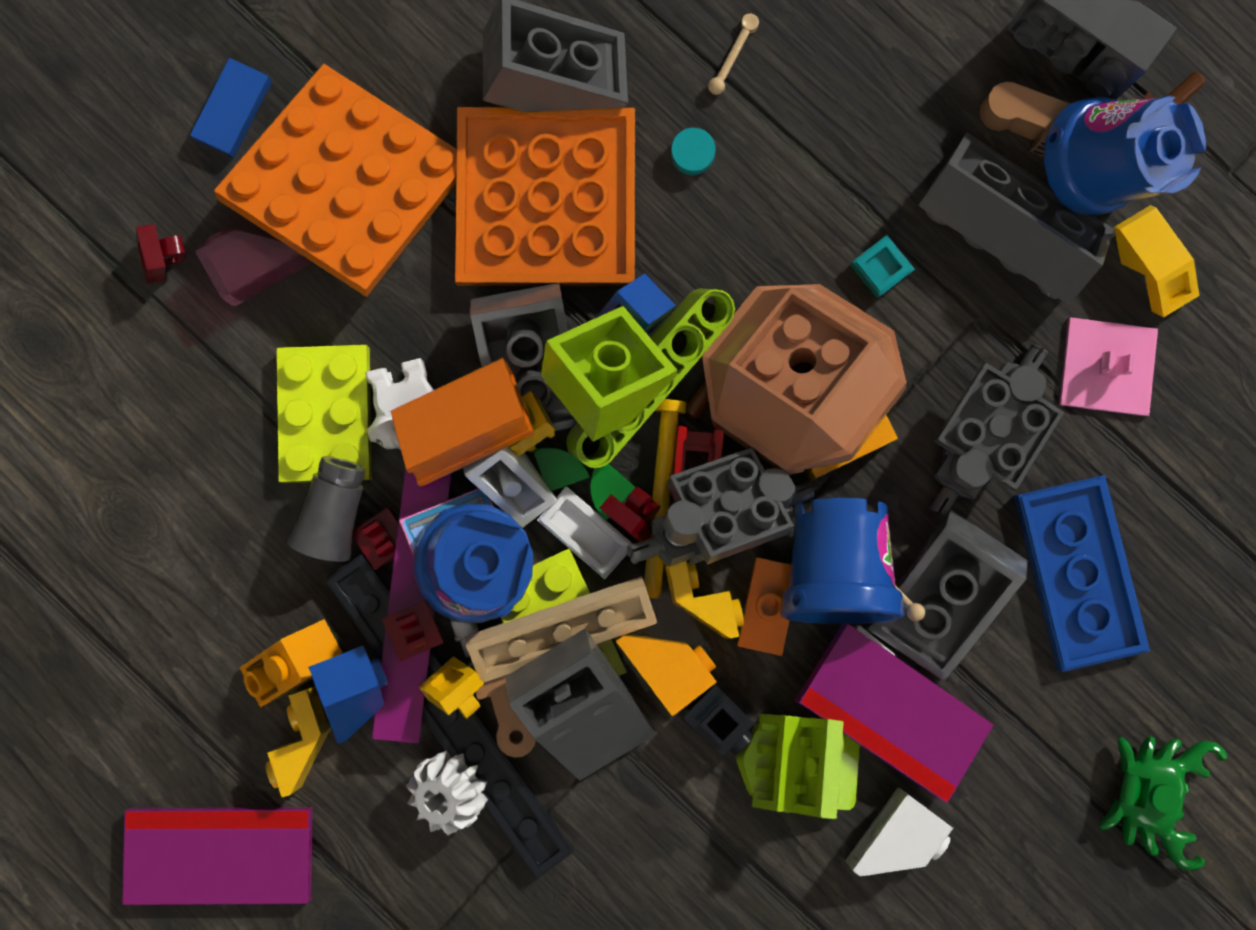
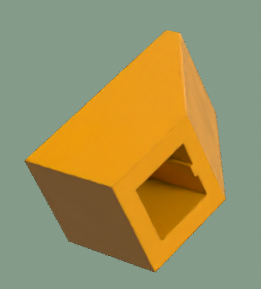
[240,619,343,708]

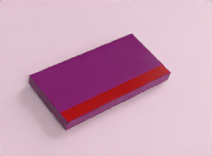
[795,623,994,803]
[122,807,313,905]

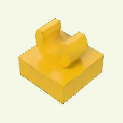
[509,391,556,456]
[419,656,484,719]

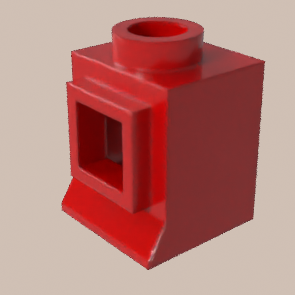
[673,426,724,475]

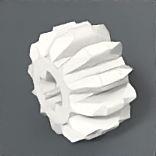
[406,751,488,835]

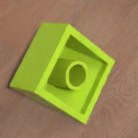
[541,306,678,441]

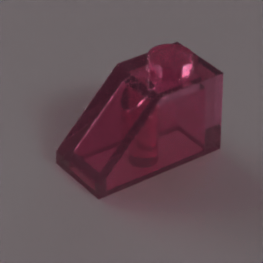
[195,229,311,307]

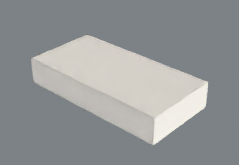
[537,486,632,579]

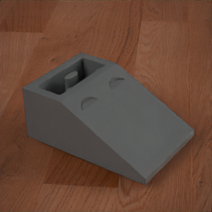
[1006,0,1177,100]
[506,628,657,780]

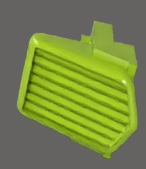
[736,714,860,819]

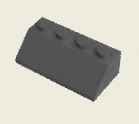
[918,132,1114,305]

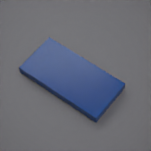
[1014,475,1150,672]

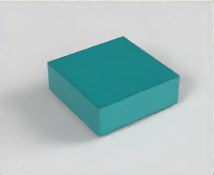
[850,235,915,299]

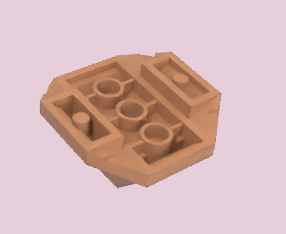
[702,284,907,475]

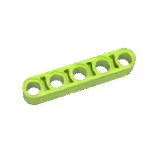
[566,288,735,468]

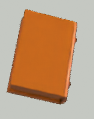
[391,358,535,487]

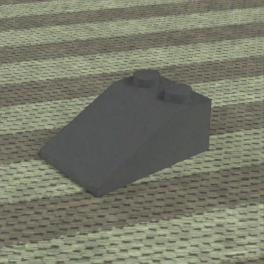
[483,0,628,112]
[470,283,577,431]
[868,509,1027,682]

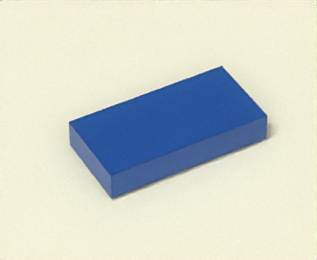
[190,58,273,158]

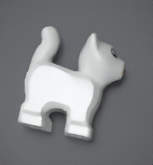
[365,358,433,450]

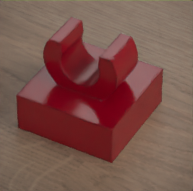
[136,224,185,283]
[600,487,661,542]
[352,507,399,570]
[382,600,444,662]

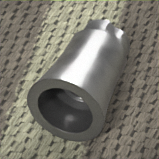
[287,456,365,562]

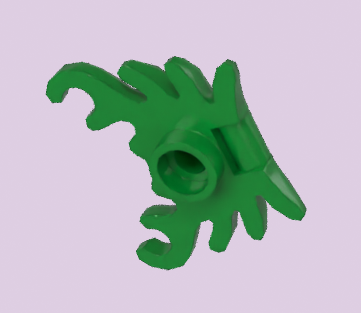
[1099,736,1228,871]

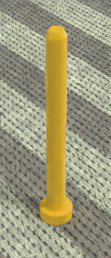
[644,399,686,599]

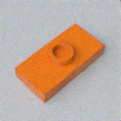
[736,557,791,656]

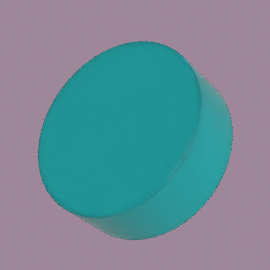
[671,128,716,175]

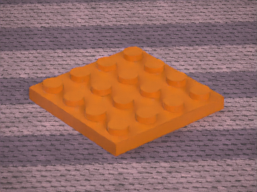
[214,64,469,297]
[455,107,635,287]

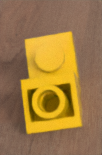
[1114,205,1200,318]
[664,561,744,639]
[266,686,330,798]

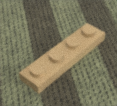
[465,576,657,683]

